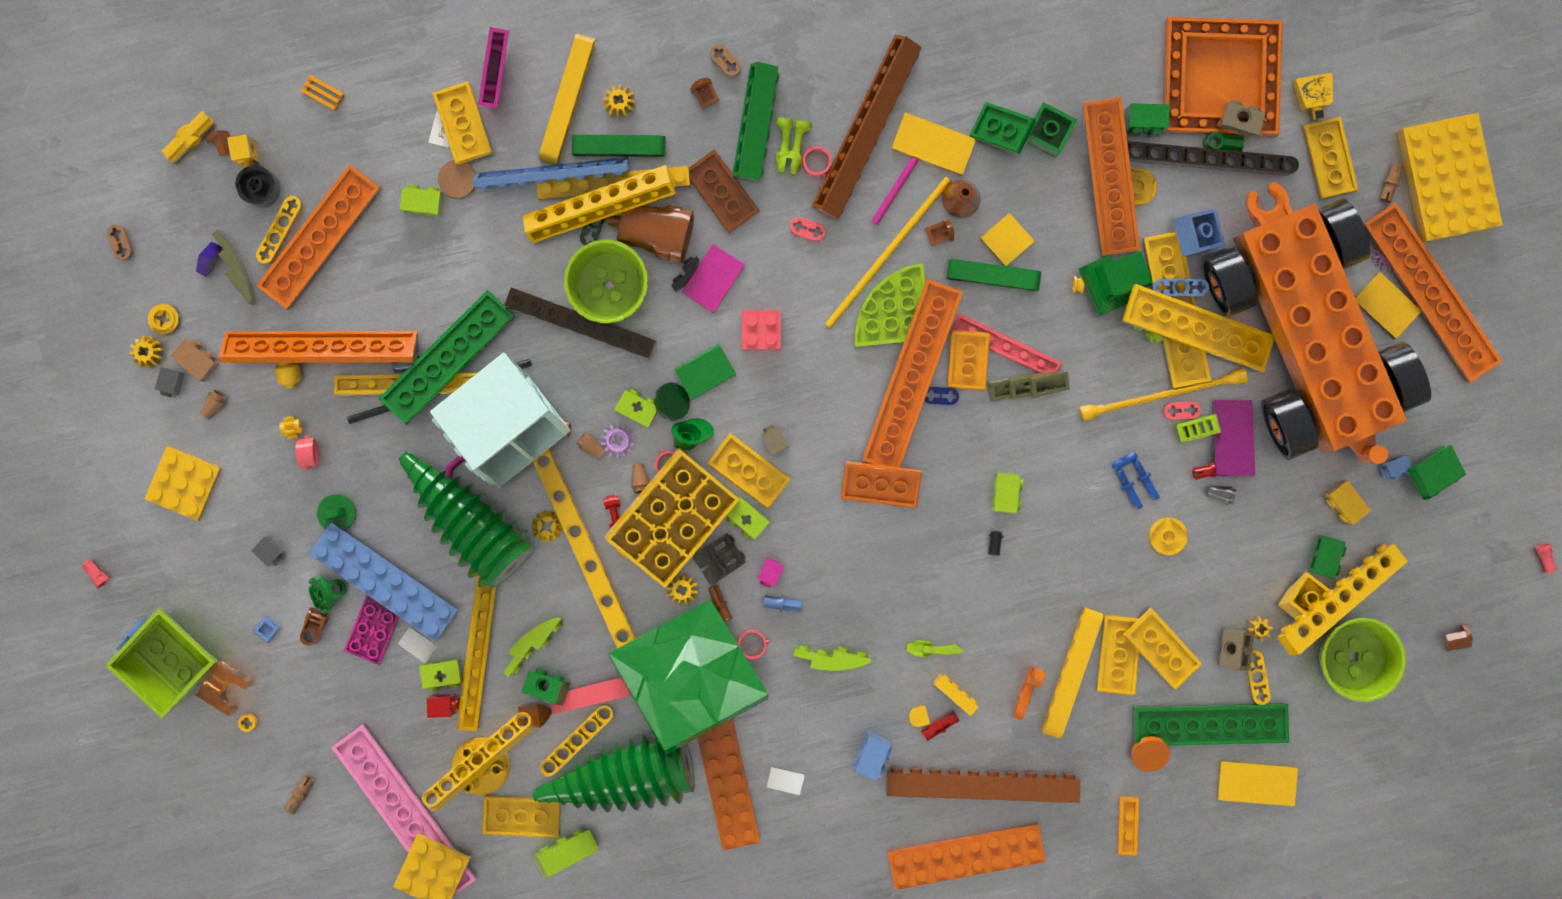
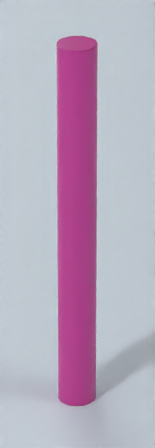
[871,156,919,225]

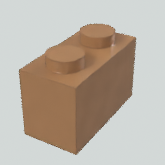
[170,339,219,382]

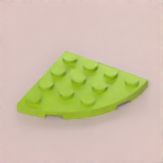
[854,263,925,347]

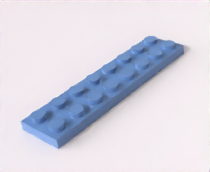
[473,157,629,189]
[309,522,458,642]

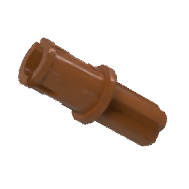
[708,585,733,622]

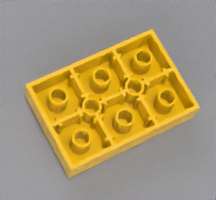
[1396,113,1503,243]
[604,448,740,588]

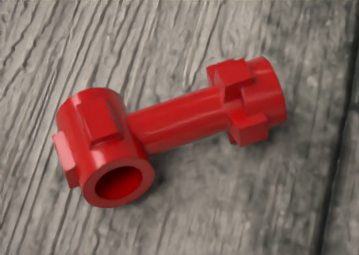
[603,495,620,528]

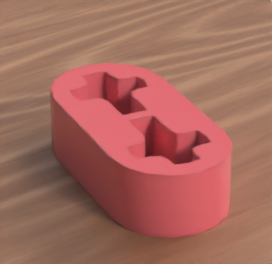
[790,218,825,242]
[1163,402,1201,420]

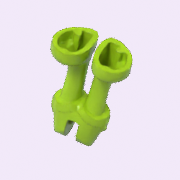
[775,118,812,174]

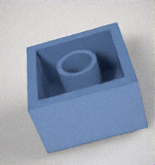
[1173,208,1225,257]
[854,732,893,781]

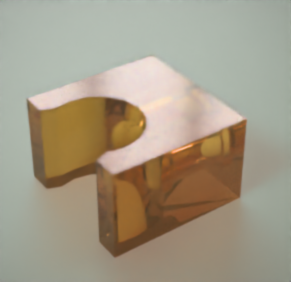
[195,661,255,716]

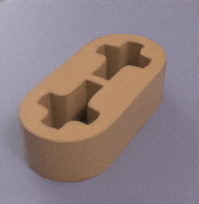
[710,45,741,77]
[107,225,133,261]

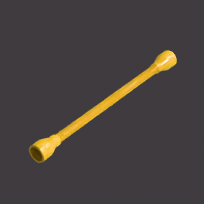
[1080,368,1248,422]

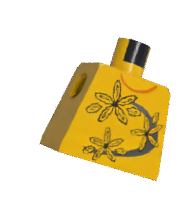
[1292,73,1333,120]

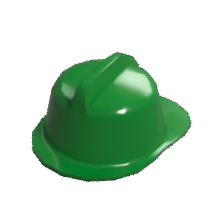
[671,418,714,450]

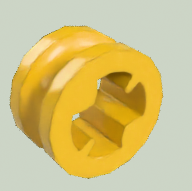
[1072,276,1084,294]
[238,714,258,732]

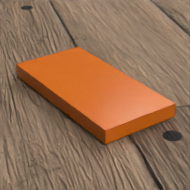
[841,461,922,508]

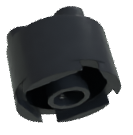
[235,165,279,207]

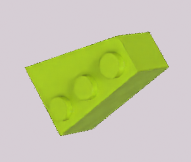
[531,828,599,878]

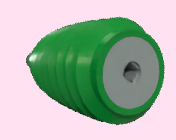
[398,452,533,588]
[532,735,695,812]

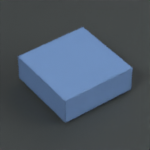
[253,616,281,643]

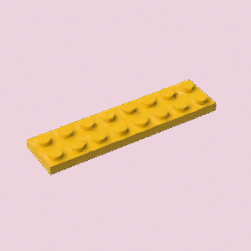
[1143,232,1211,389]
[1122,284,1274,372]

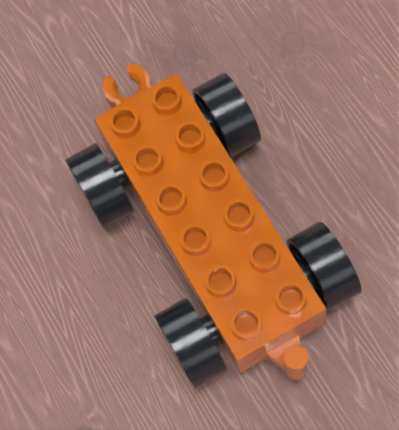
[1201,182,1431,464]

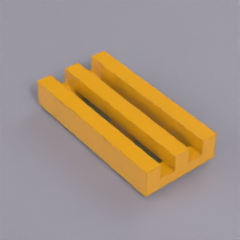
[301,75,344,111]

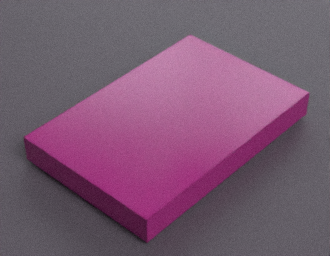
[682,244,745,313]

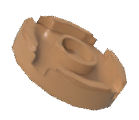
[438,160,476,198]

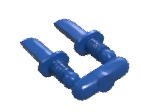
[1112,453,1160,509]

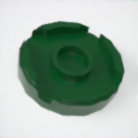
[654,382,690,421]

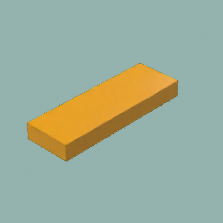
[1117,797,1139,856]

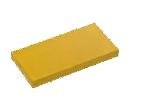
[432,81,493,165]
[891,112,976,176]
[1302,116,1359,200]
[707,433,791,509]
[1123,608,1202,691]
[1096,615,1139,695]
[1217,761,1298,806]
[482,795,561,838]

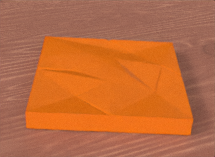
[1163,17,1283,137]

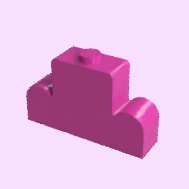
[478,27,509,108]

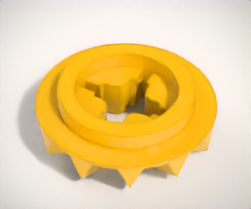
[148,304,179,334]
[532,511,563,542]

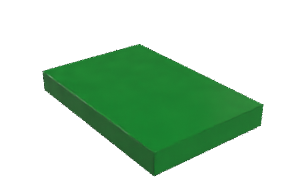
[969,102,1036,155]

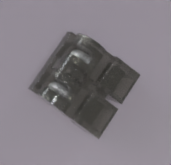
[692,533,746,586]

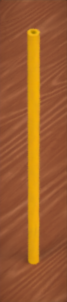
[825,177,951,329]

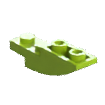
[503,616,563,677]
[793,645,872,671]

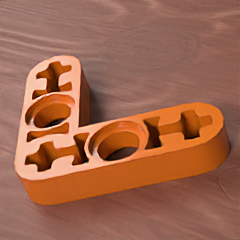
[1012,665,1046,720]

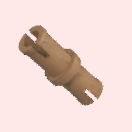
[1379,162,1404,203]
[284,775,315,814]

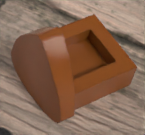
[690,78,719,109]
[205,130,230,156]
[925,219,954,246]
[1445,624,1473,652]
[518,704,552,728]

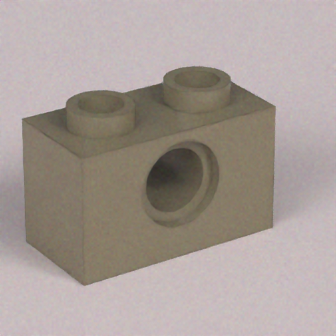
[1218,100,1265,138]
[761,425,789,456]
[1219,629,1254,671]

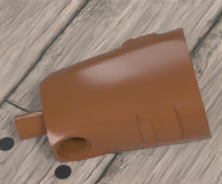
[607,205,694,264]

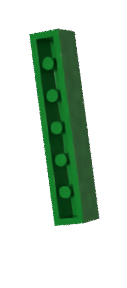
[732,62,779,181]

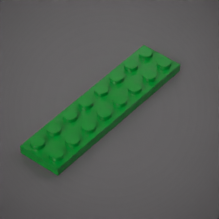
[378,290,516,426]
[1133,704,1289,746]

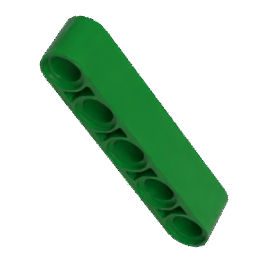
[572,135,666,157]
[946,259,1042,291]

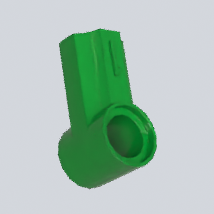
[1203,132,1244,151]

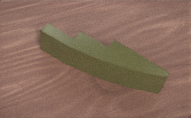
[212,230,257,305]
[988,370,1070,402]

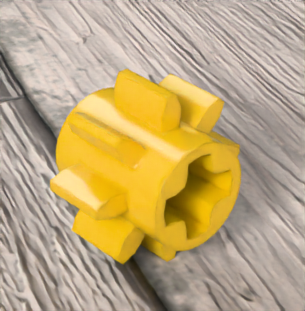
[279,416,302,440]
[1247,617,1273,641]

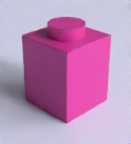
[757,557,785,588]

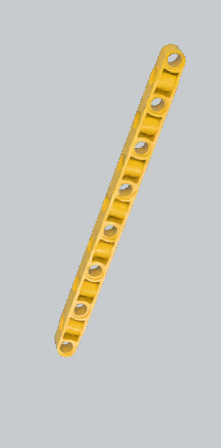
[533,448,636,648]

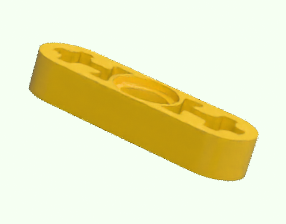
[1246,649,1271,705]

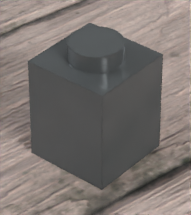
[155,367,185,397]
[251,536,285,567]

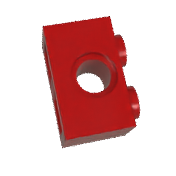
[427,694,459,718]

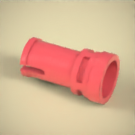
[1536,543,1557,573]
[81,559,110,589]

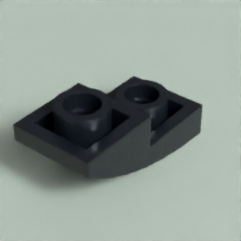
[671,256,700,293]

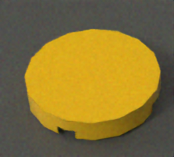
[1131,168,1157,206]
[1149,517,1188,556]

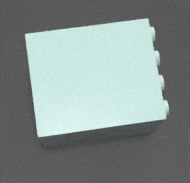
[430,352,571,488]

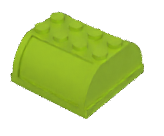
[105,608,218,719]

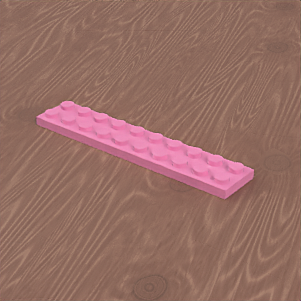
[331,724,477,897]

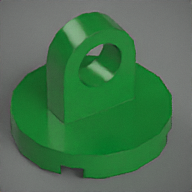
[317,494,356,530]
[308,576,347,614]

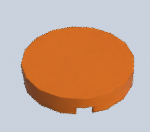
[1131,736,1170,772]

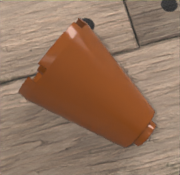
[942,180,980,218]

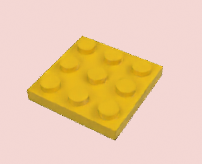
[145,446,222,521]
[393,833,471,899]

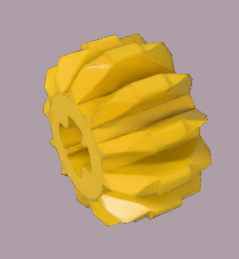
[603,84,636,118]
[129,336,163,368]
[666,573,698,606]

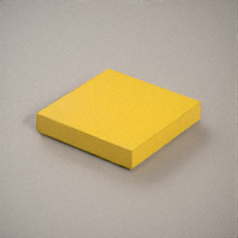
[980,213,1035,266]

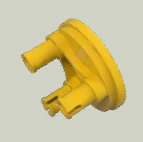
[452,737,510,795]

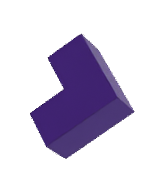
[196,242,222,277]

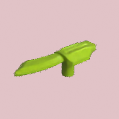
[906,640,963,658]

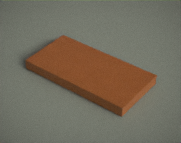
[689,149,760,234]

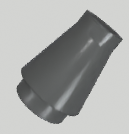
[1207,485,1237,505]

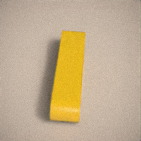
[540,703,615,777]

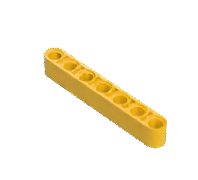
[538,34,595,165]
[1042,607,1103,739]
[422,712,534,811]

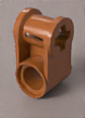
[300,607,329,646]

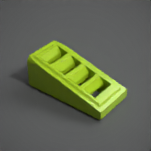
[1177,414,1221,443]

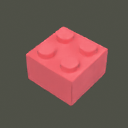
[742,310,781,351]

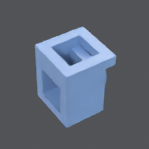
[1381,455,1412,480]

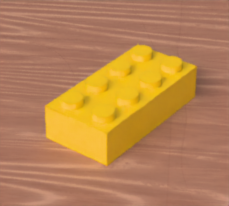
[933,673,979,716]

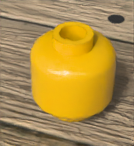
[275,363,302,389]

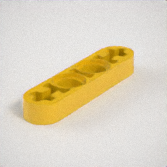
[256,196,303,264]

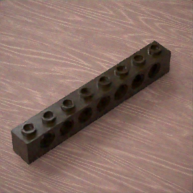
[504,287,657,359]

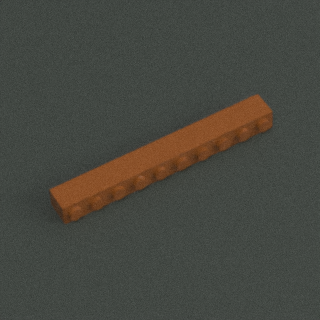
[812,35,922,219]
[886,767,1081,803]

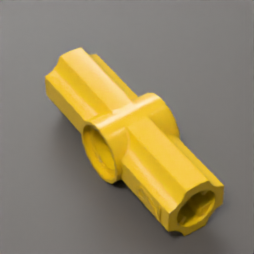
[161,111,215,164]

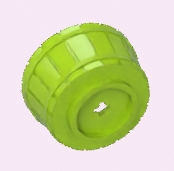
[564,239,648,323]
[1319,618,1406,702]

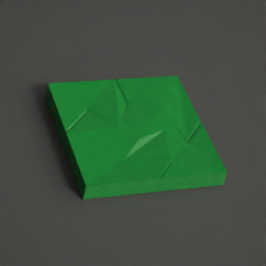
[609,599,768,755]

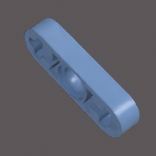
[1152,279,1209,297]

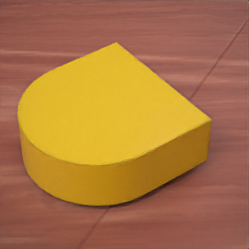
[909,705,930,727]

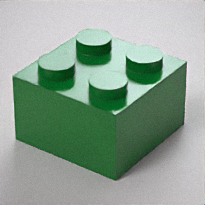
[1026,102,1077,157]
[1124,103,1170,137]

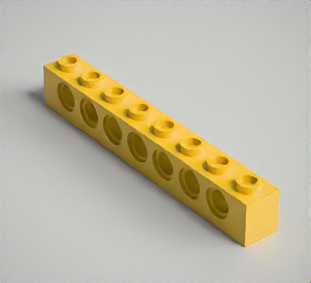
[523,165,676,244]
[1277,543,1408,656]

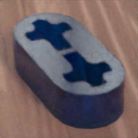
[924,387,959,405]

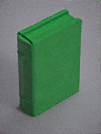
[1095,251,1153,300]
[1079,255,1129,316]
[674,344,736,400]
[1407,445,1466,500]

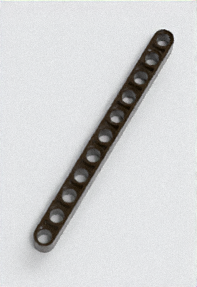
[1127,141,1299,176]

